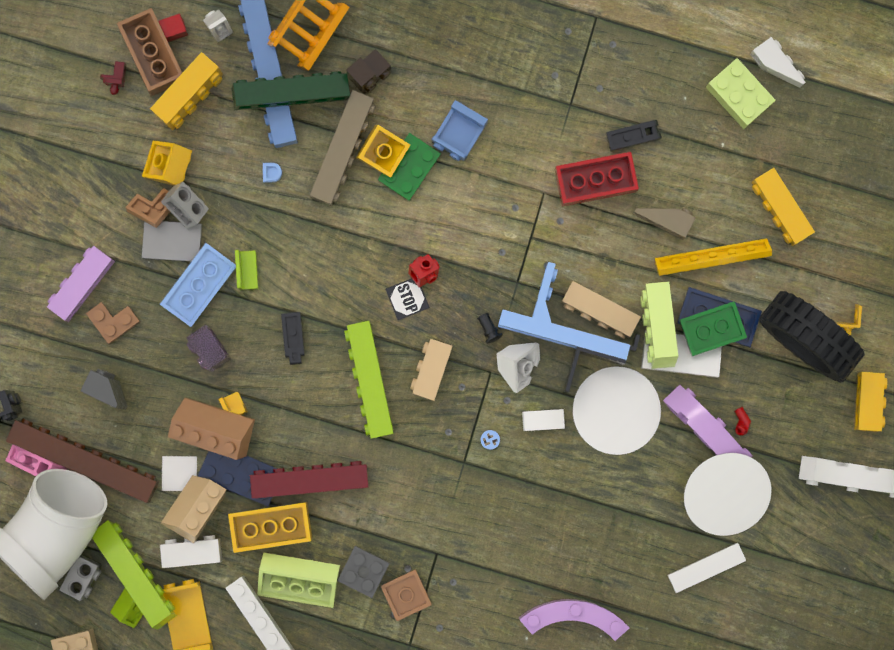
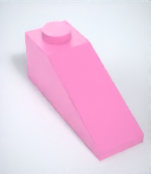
[5,444,67,476]

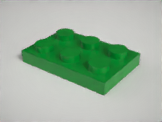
[378,133,441,201]
[679,301,747,356]

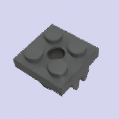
[338,546,390,598]

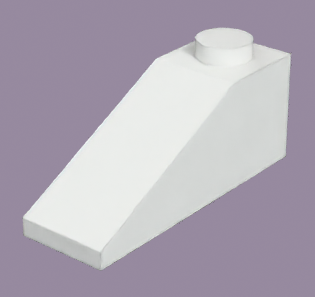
[203,10,233,43]

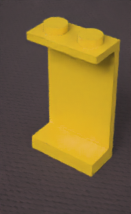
[163,579,213,650]

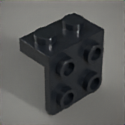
[0,390,22,421]

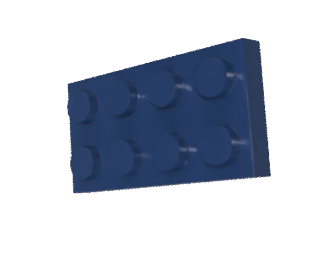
[676,287,762,348]
[197,451,278,507]

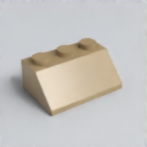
[161,475,226,543]

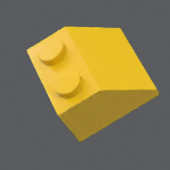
[356,125,410,178]
[142,141,192,186]

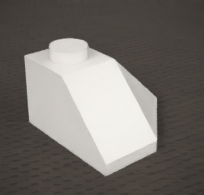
[497,343,540,393]

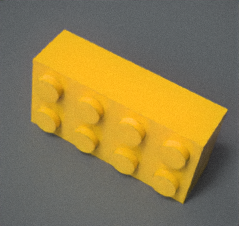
[150,52,223,131]
[228,502,313,553]

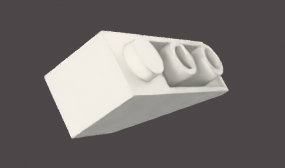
[750,37,806,88]

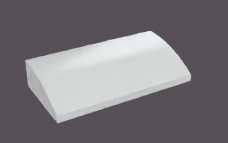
[641,330,722,378]

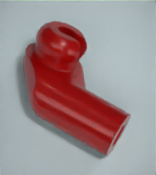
[734,406,751,436]

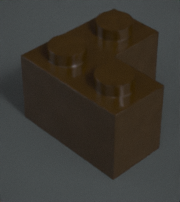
[346,49,391,94]

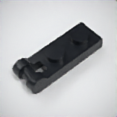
[606,120,662,152]

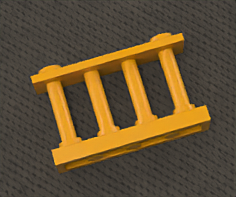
[267,0,350,71]

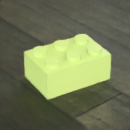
[706,58,776,129]

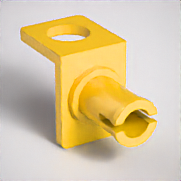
[836,304,862,335]

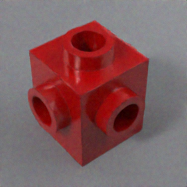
[408,254,440,288]

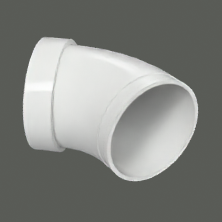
[0,469,107,600]

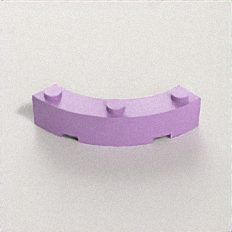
[663,385,752,457]
[519,599,629,641]

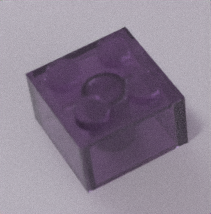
[186,325,231,372]

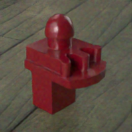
[100,61,126,95]

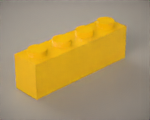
[752,168,815,246]

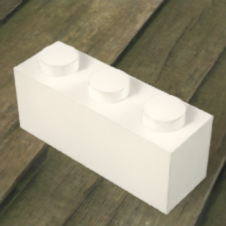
[160,535,222,568]

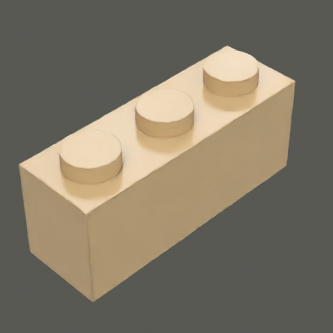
[410,339,452,401]

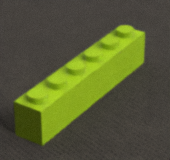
[344,321,394,439]
[92,520,177,630]

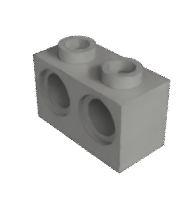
[161,182,209,229]
[59,555,101,601]

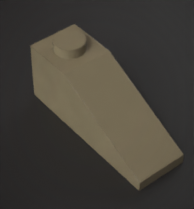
[633,208,696,240]

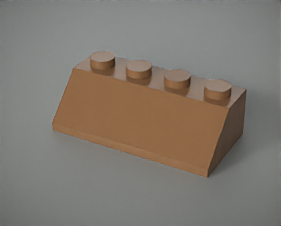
[117,8,182,97]
[168,398,255,460]

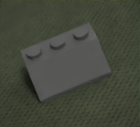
[81,369,128,410]

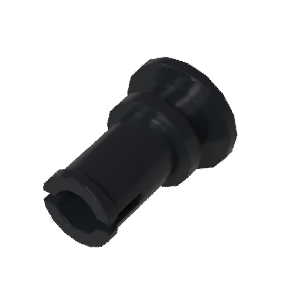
[477,313,503,344]

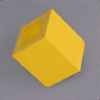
[219,392,248,415]

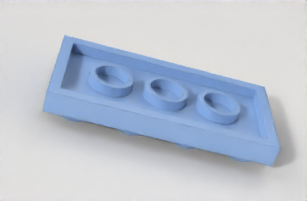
[160,242,236,327]

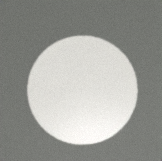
[573,367,661,455]
[684,453,771,536]

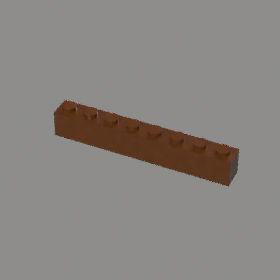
[6,418,159,503]

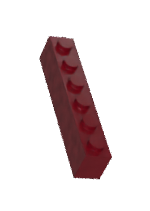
[250,461,369,499]

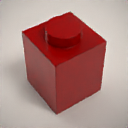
[158,13,188,42]

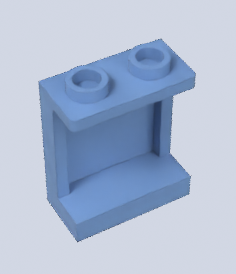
[432,100,488,161]

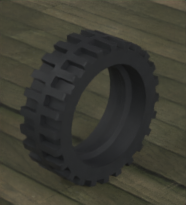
[759,291,865,383]

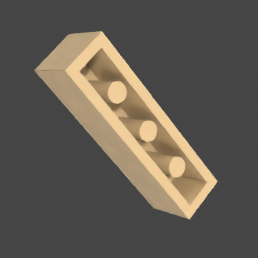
[561,281,641,339]

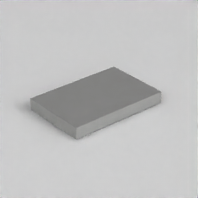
[142,221,202,262]

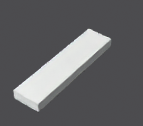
[667,543,746,593]

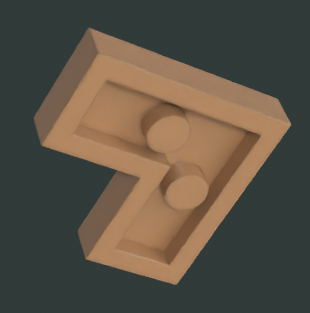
[125,188,170,228]
[86,302,140,344]

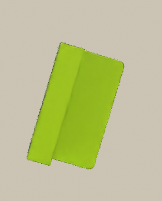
[235,250,259,290]
[110,588,143,628]

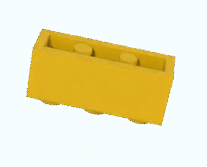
[854,372,887,432]

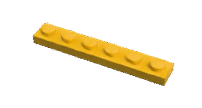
[655,238,772,276]

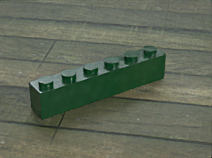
[231,71,350,111]

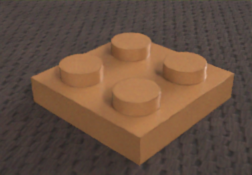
[381,569,432,621]

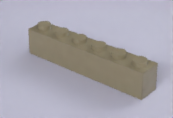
[310,90,376,206]

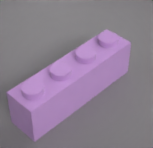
[47,246,115,322]

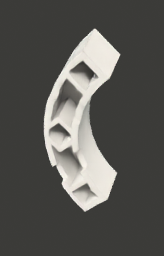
[799,456,894,498]

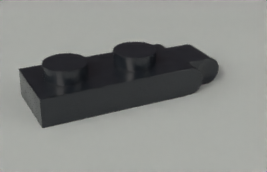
[281,312,305,365]

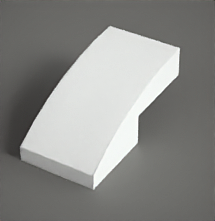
[522,409,565,431]

